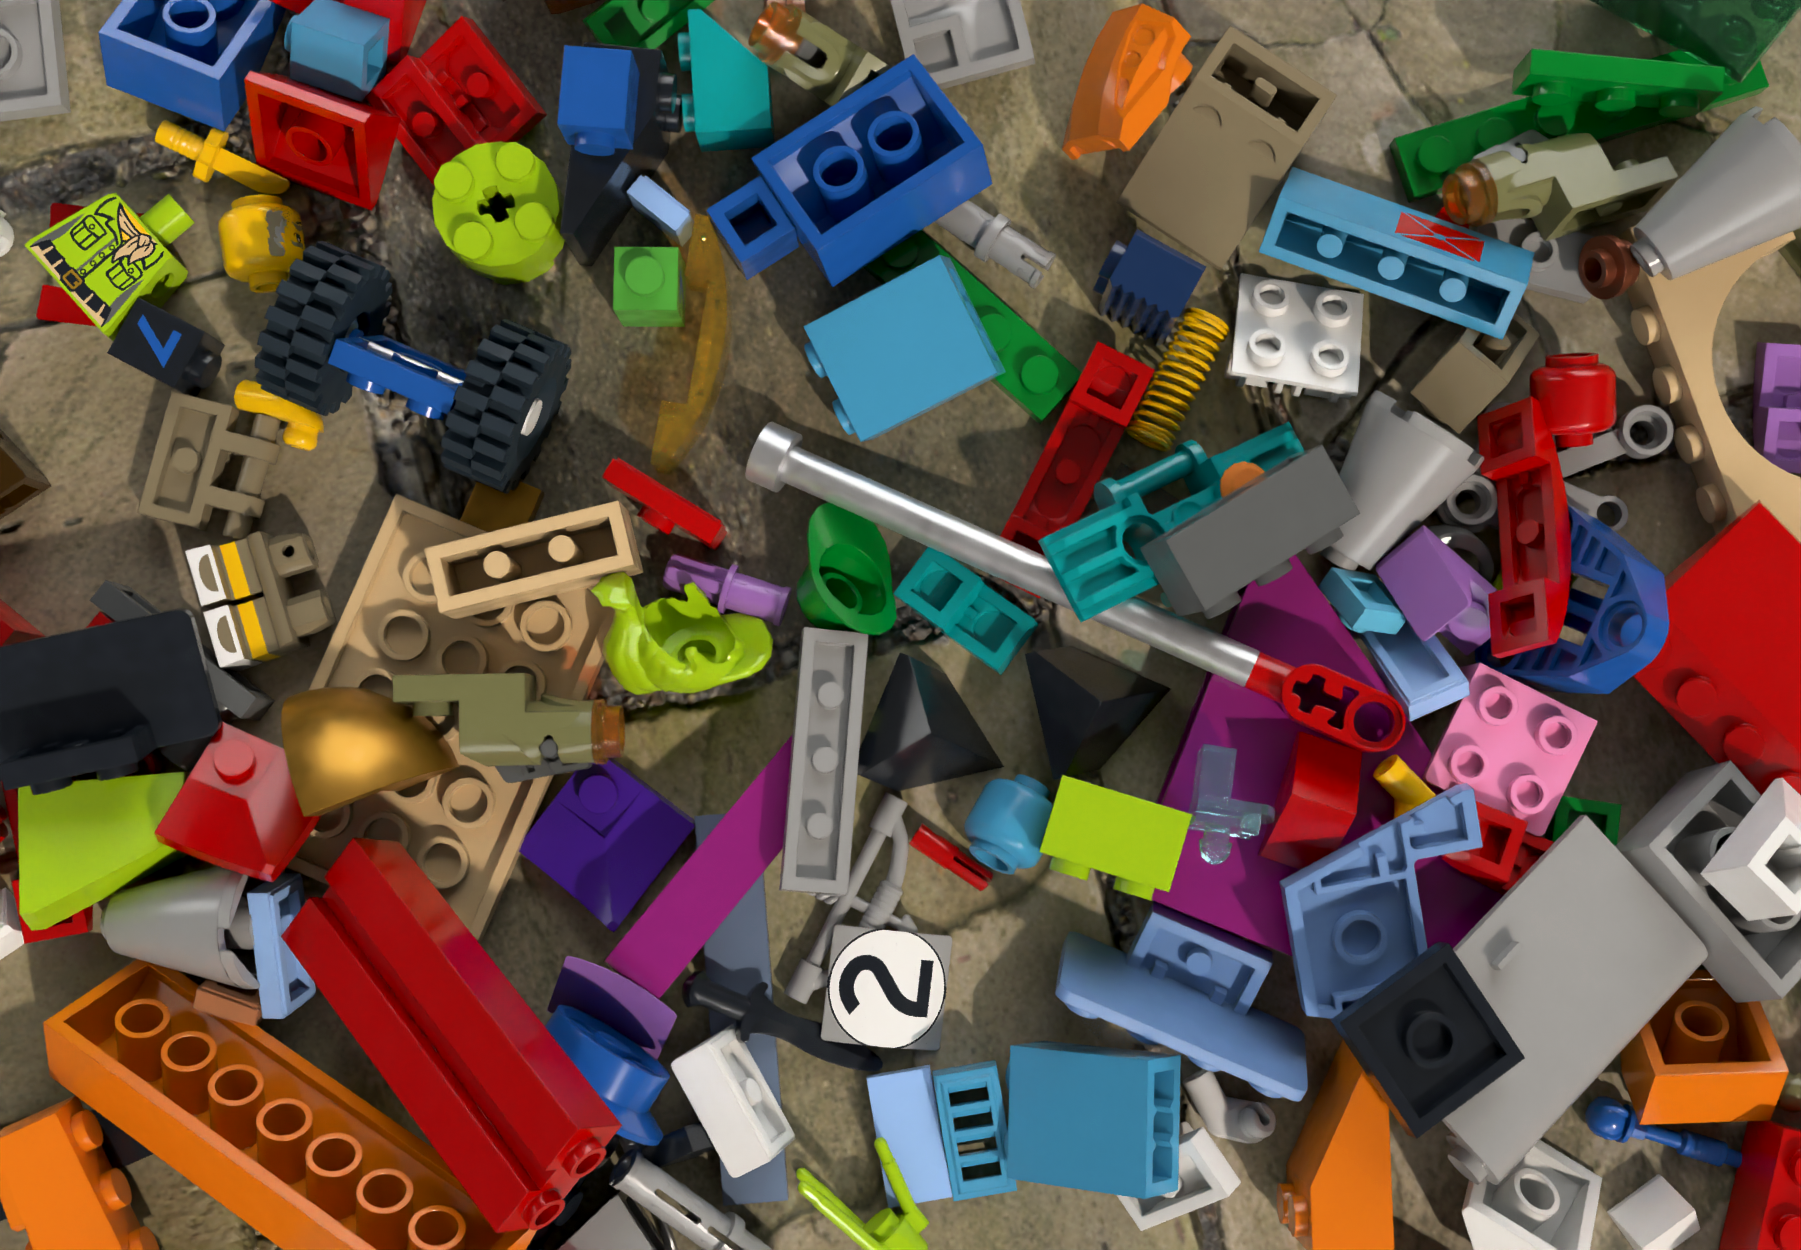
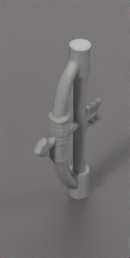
[784,792,918,1004]

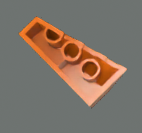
[0,1095,159,1250]

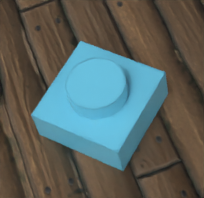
[1318,567,1407,635]

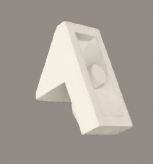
[1117,1121,1241,1231]

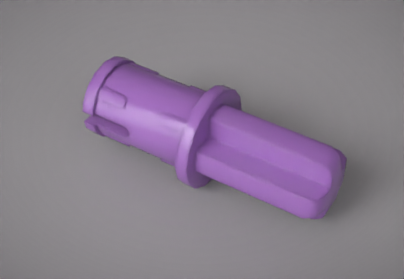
[663,553,792,626]

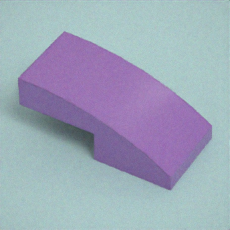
[1753,342,1801,473]

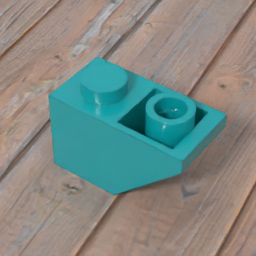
[678,9,775,152]

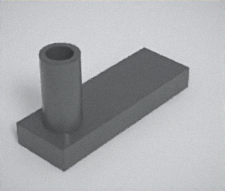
[90,580,275,773]

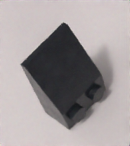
[560,42,683,266]

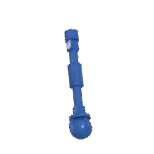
[1585,1096,1742,1168]

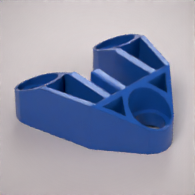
[1475,505,1669,694]

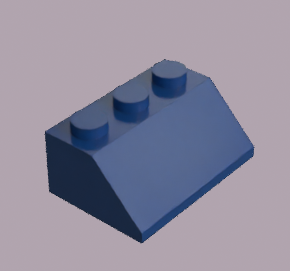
[751,54,993,287]

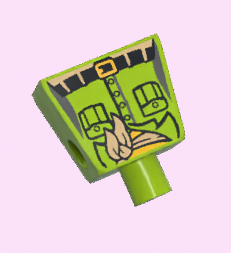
[24,193,195,341]

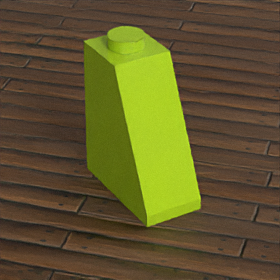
[18,772,188,931]

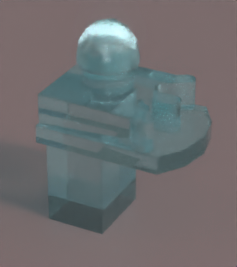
[1188,744,1275,865]

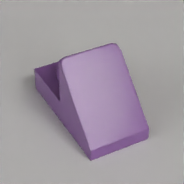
[1376,525,1498,656]

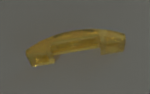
[650,214,732,474]

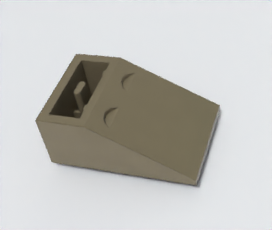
[1116,25,1337,271]

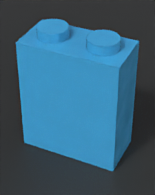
[803,255,1006,442]
[1004,1041,1181,1199]

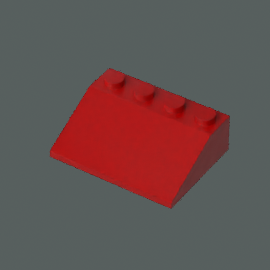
[1633,500,1801,796]

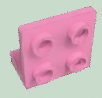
[1423,663,1598,836]

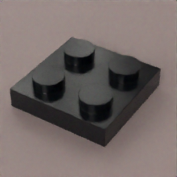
[1331,941,1525,1139]

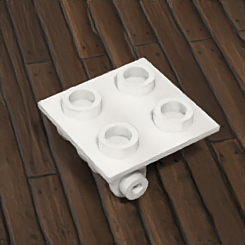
[1225,273,1364,403]

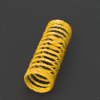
[1126,307,1230,451]

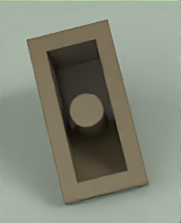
[1410,314,1540,434]

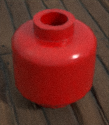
[1529,352,1617,447]

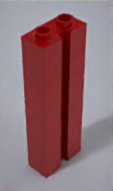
[281,837,622,1233]

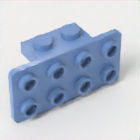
[1055,901,1308,1102]

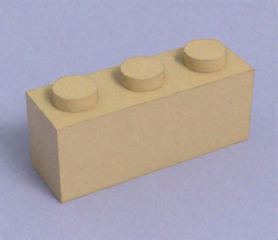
[424,501,643,619]

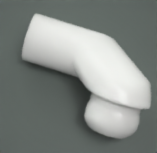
[1182,1069,1276,1144]

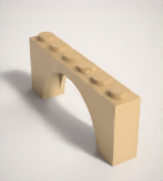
[1618,225,1801,542]

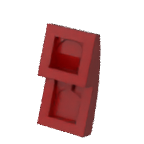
[1441,801,1554,895]

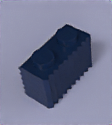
[1093,229,1206,346]

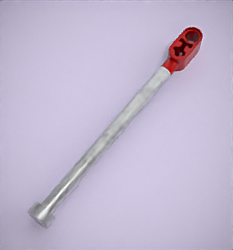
[745,422,1406,753]

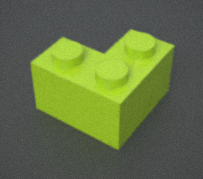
[1039,775,1192,901]

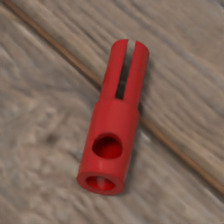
[909,823,993,891]

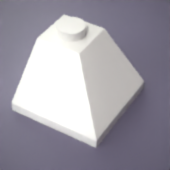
[1462,1140,1602,1250]

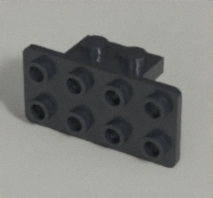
[0,608,222,795]

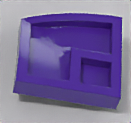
[519,748,695,933]

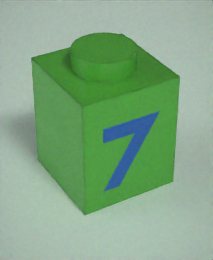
[613,246,686,327]

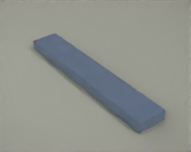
[694,813,789,1206]

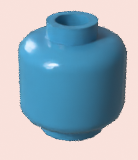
[964,774,1053,875]

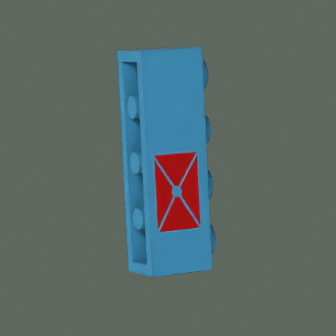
[1259,167,1534,340]

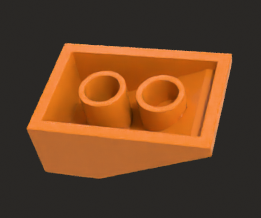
[1277,1039,1394,1250]

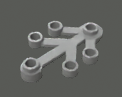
[1435,402,1674,533]

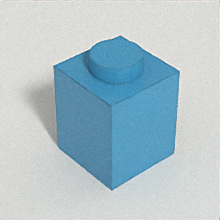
[284,0,390,102]

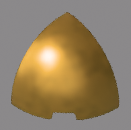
[281,687,460,817]

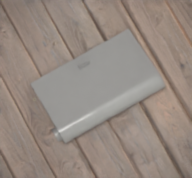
[1442,815,1708,1185]

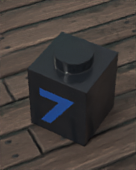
[107,297,225,397]

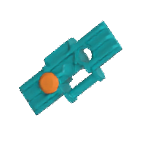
[1038,421,1304,623]

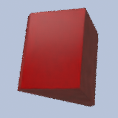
[244,71,401,211]

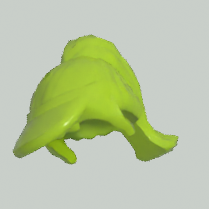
[591,572,773,695]

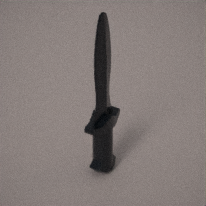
[681,969,883,1071]

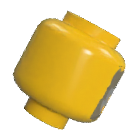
[218,195,306,293]

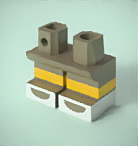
[185,531,337,671]

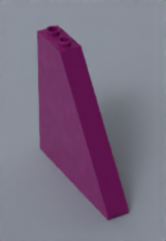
[1152,554,1504,956]

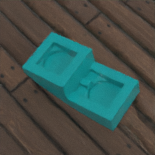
[893,547,1038,675]

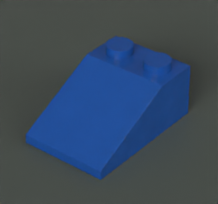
[98,0,287,131]

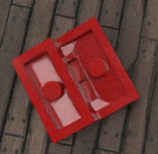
[365,16,547,187]

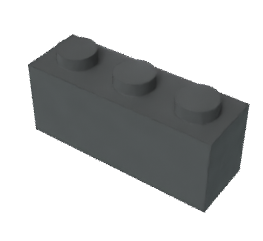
[1140,445,1360,619]

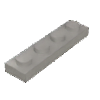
[779,627,869,896]

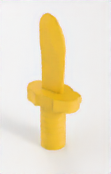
[155,120,290,194]

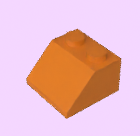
[1620,970,1789,1125]

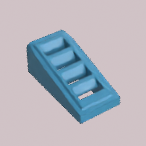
[932,1060,1017,1201]

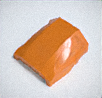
[1062,3,1193,160]

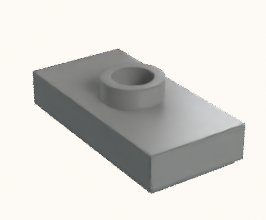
[1473,219,1595,304]

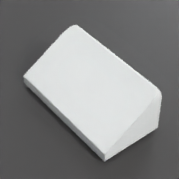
[671,1024,796,1178]

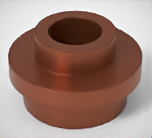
[1578,234,1640,299]

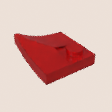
[154,722,322,882]

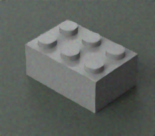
[1615,760,1801,1003]

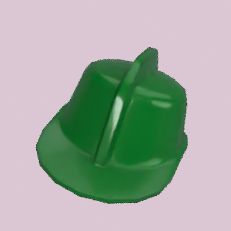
[796,502,897,635]

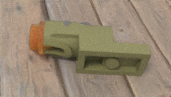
[748,1,969,123]
[1442,129,1679,242]
[393,673,625,783]

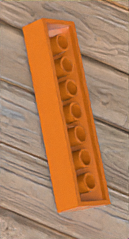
[43,959,537,1250]

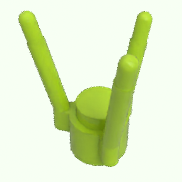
[796,1137,929,1250]

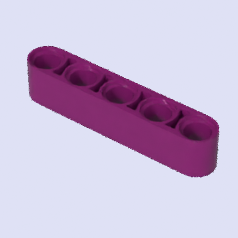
[604,735,792,999]

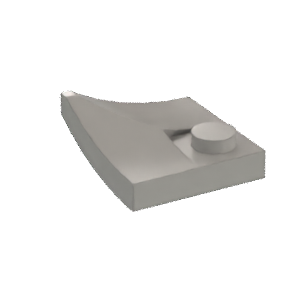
[890,0,1035,90]

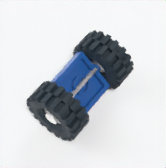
[255,241,572,494]

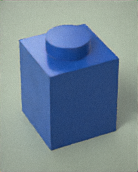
[557,45,640,156]
[706,175,799,280]

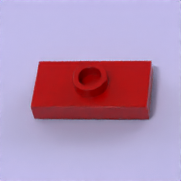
[601,458,727,551]

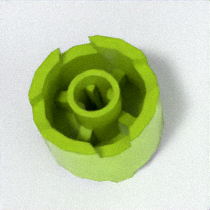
[432,141,565,285]

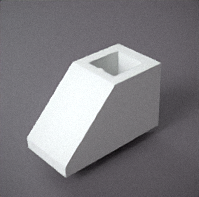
[1700,778,1801,921]

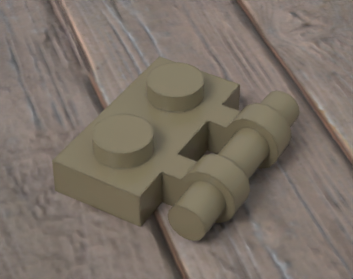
[137,391,281,540]

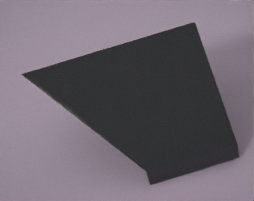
[1025,646,1171,780]
[857,653,1004,791]

